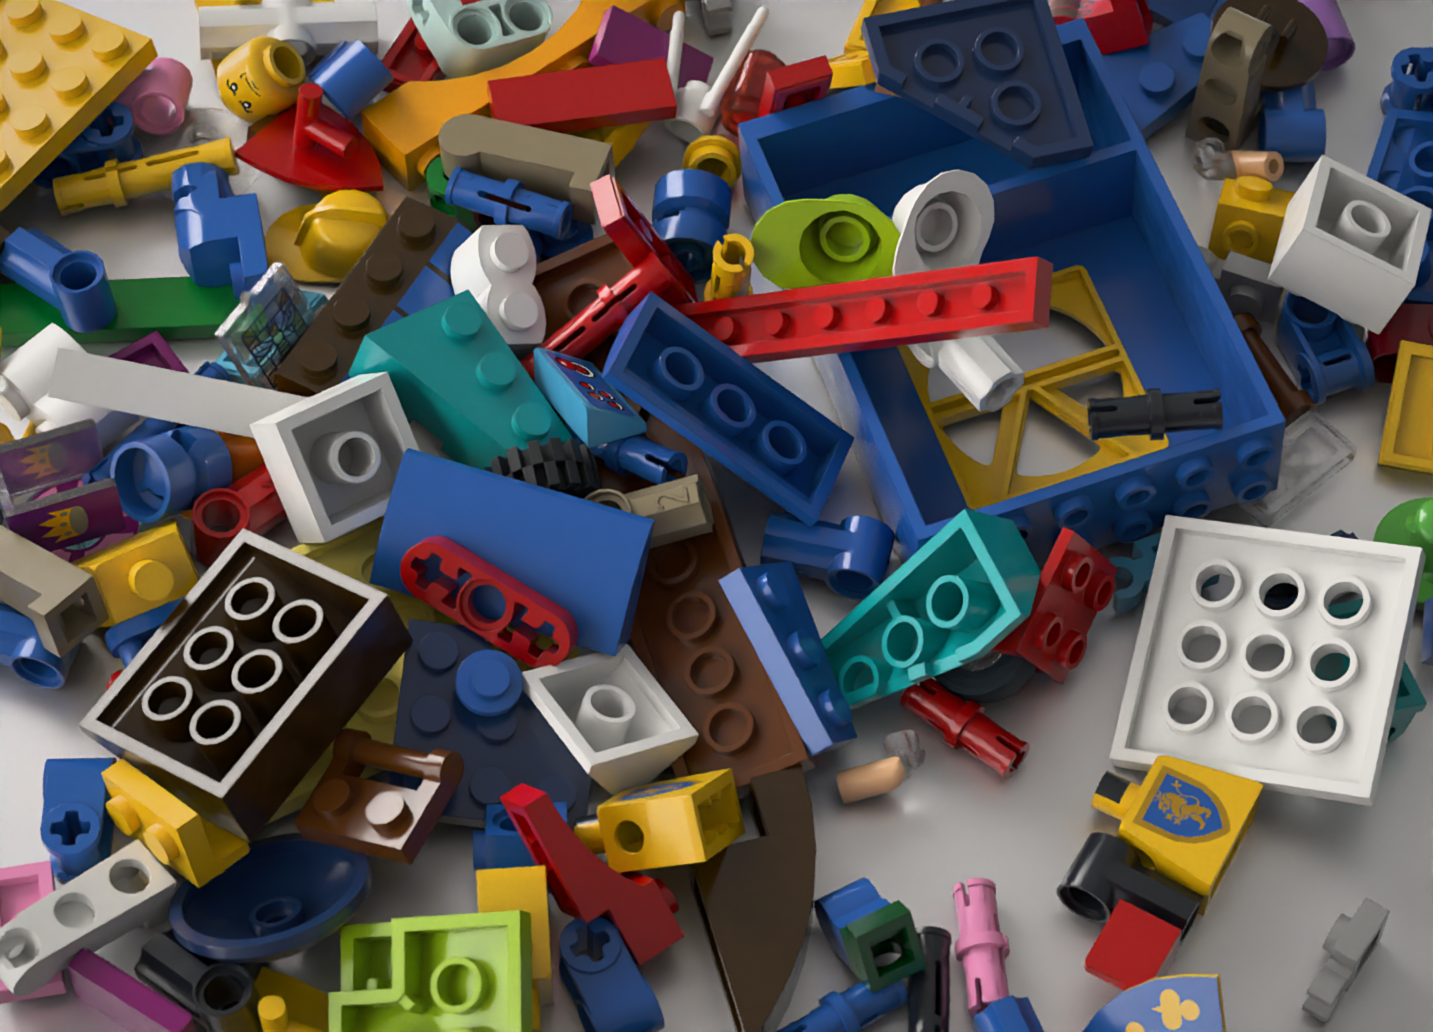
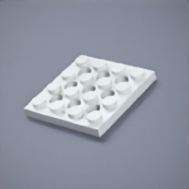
[1109,515,1426,807]

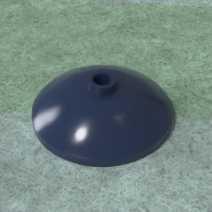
[168,832,372,963]

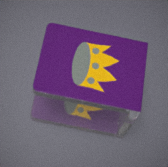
[0,419,126,552]

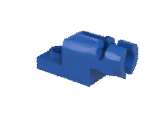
[171,162,277,323]

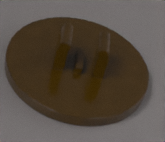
[1209,0,1328,92]

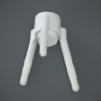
[664,7,769,143]

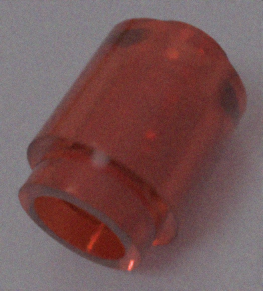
[720,49,786,138]

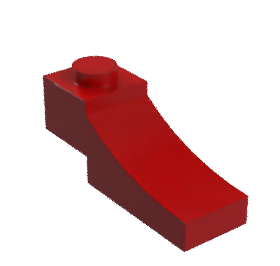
[499,783,684,966]

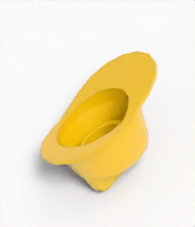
[265,190,392,283]

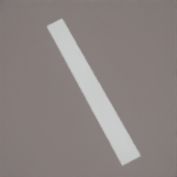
[48,347,454,461]

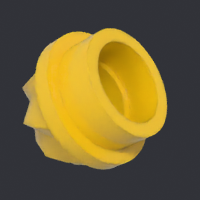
[683,134,742,188]

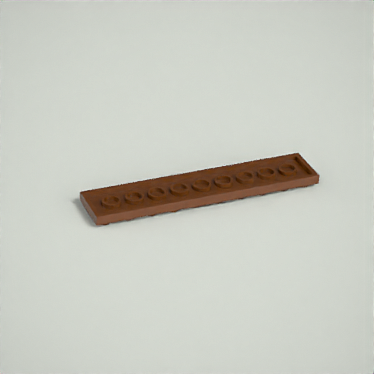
[532,233,816,800]

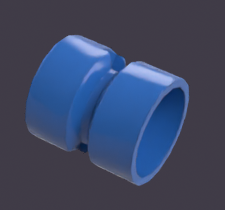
[651,169,732,285]
[110,425,232,523]

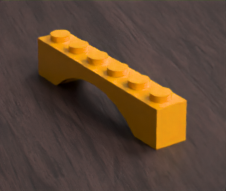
[361,0,686,192]

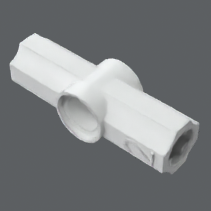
[198,0,378,66]

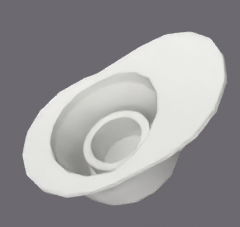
[892,169,995,276]

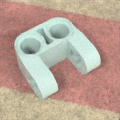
[406,0,553,79]

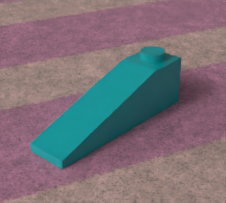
[821,508,1041,710]

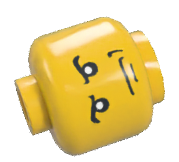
[217,35,305,123]

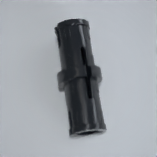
[1087,388,1223,441]

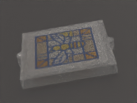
[214,262,317,391]

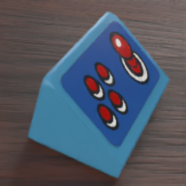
[533,348,647,448]

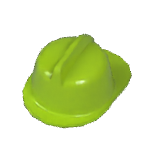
[750,194,901,289]

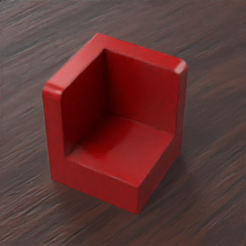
[1084,899,1182,991]

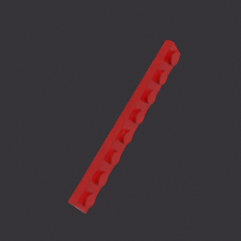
[672,256,1053,363]

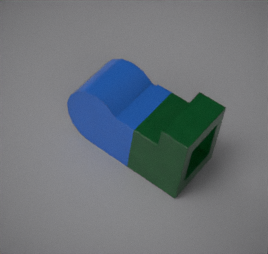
[814,877,926,994]

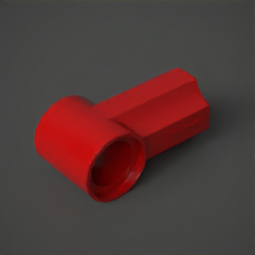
[190,462,288,568]

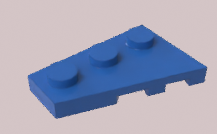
[1102,12,1212,140]
[718,561,858,756]

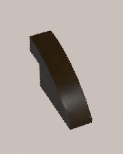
[690,765,816,1032]

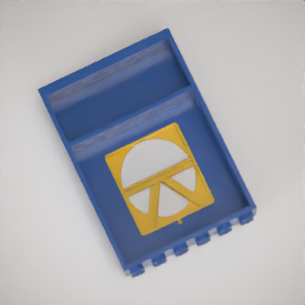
[738,18,1286,567]

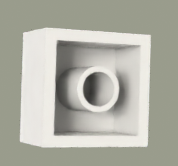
[1268,154,1432,335]
[249,372,420,543]

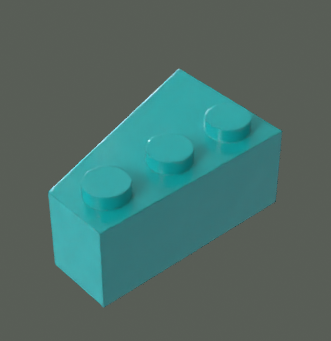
[348,289,573,470]

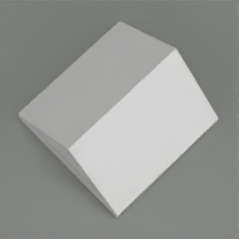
[521,644,699,796]

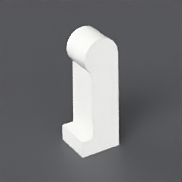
[0,839,177,997]

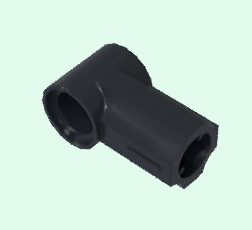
[1056,832,1204,949]
[134,928,263,1032]

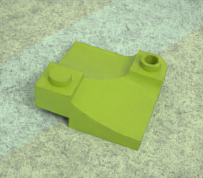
[329,910,533,1032]

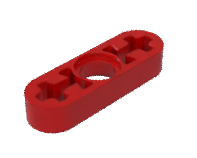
[400,536,579,668]

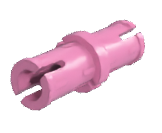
[952,878,1010,1018]

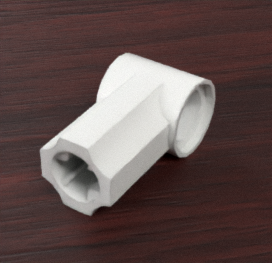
[908,335,1024,412]

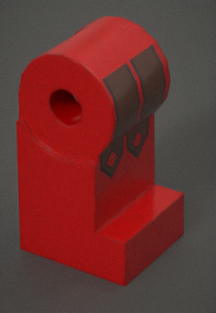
[1049,0,1154,55]

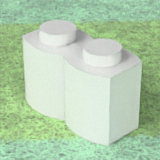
[450,225,546,362]
[0,323,140,465]

